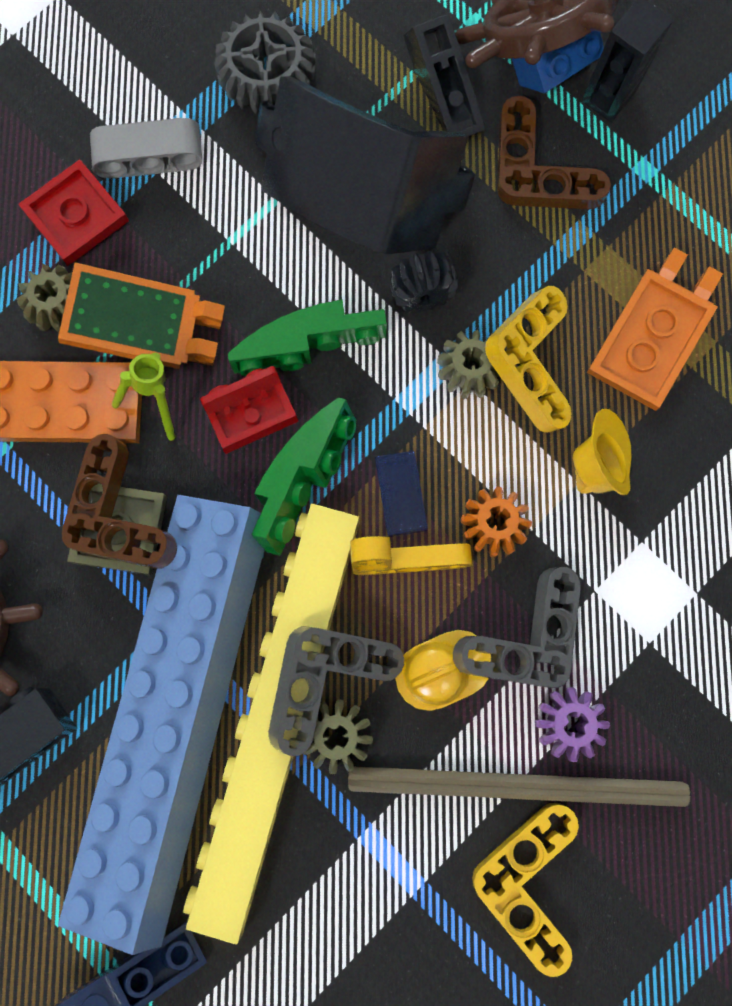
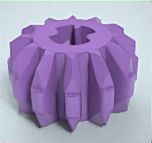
[535,687,610,762]

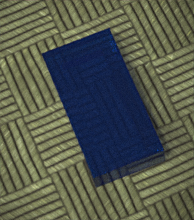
[375,451,428,537]

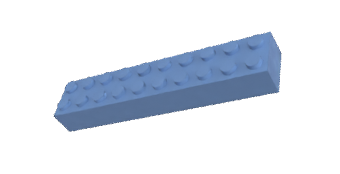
[58,495,264,955]

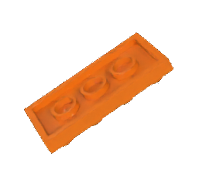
[0,361,142,443]

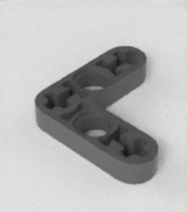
[453,567,580,688]
[268,626,404,756]

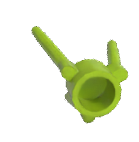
[112,352,175,441]

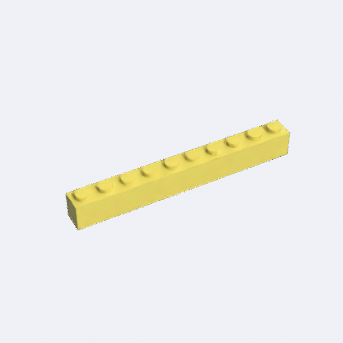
[183,503,360,945]

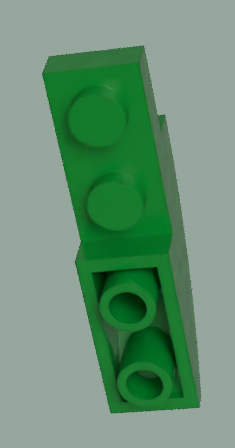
[228,299,387,376]
[251,398,357,556]

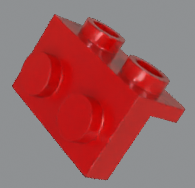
[200,366,299,454]

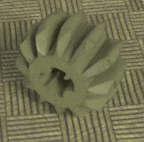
[16,263,72,332]
[437,330,499,399]
[304,700,373,774]

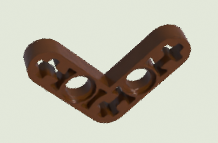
[497,96,611,209]
[62,434,177,569]

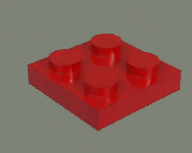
[18,159,129,266]

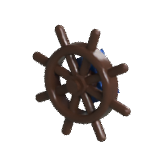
[455,0,620,93]

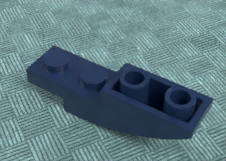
[55,922,207,1006]

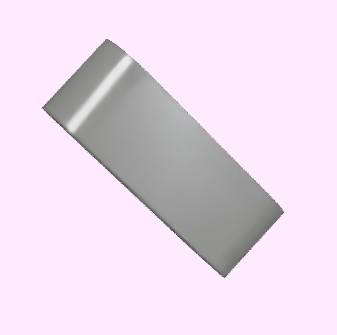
[90,118,202,178]

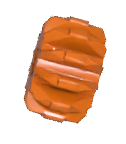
[461,487,532,557]

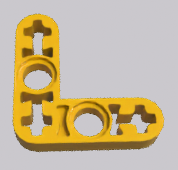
[485,286,571,433]
[350,536,473,575]
[472,803,579,977]

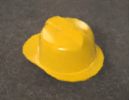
[573,409,631,495]
[395,630,491,711]

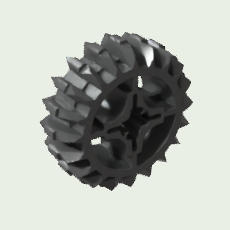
[214,11,316,114]

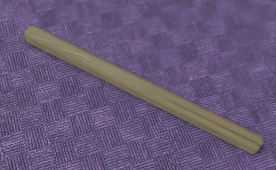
[348,767,690,807]

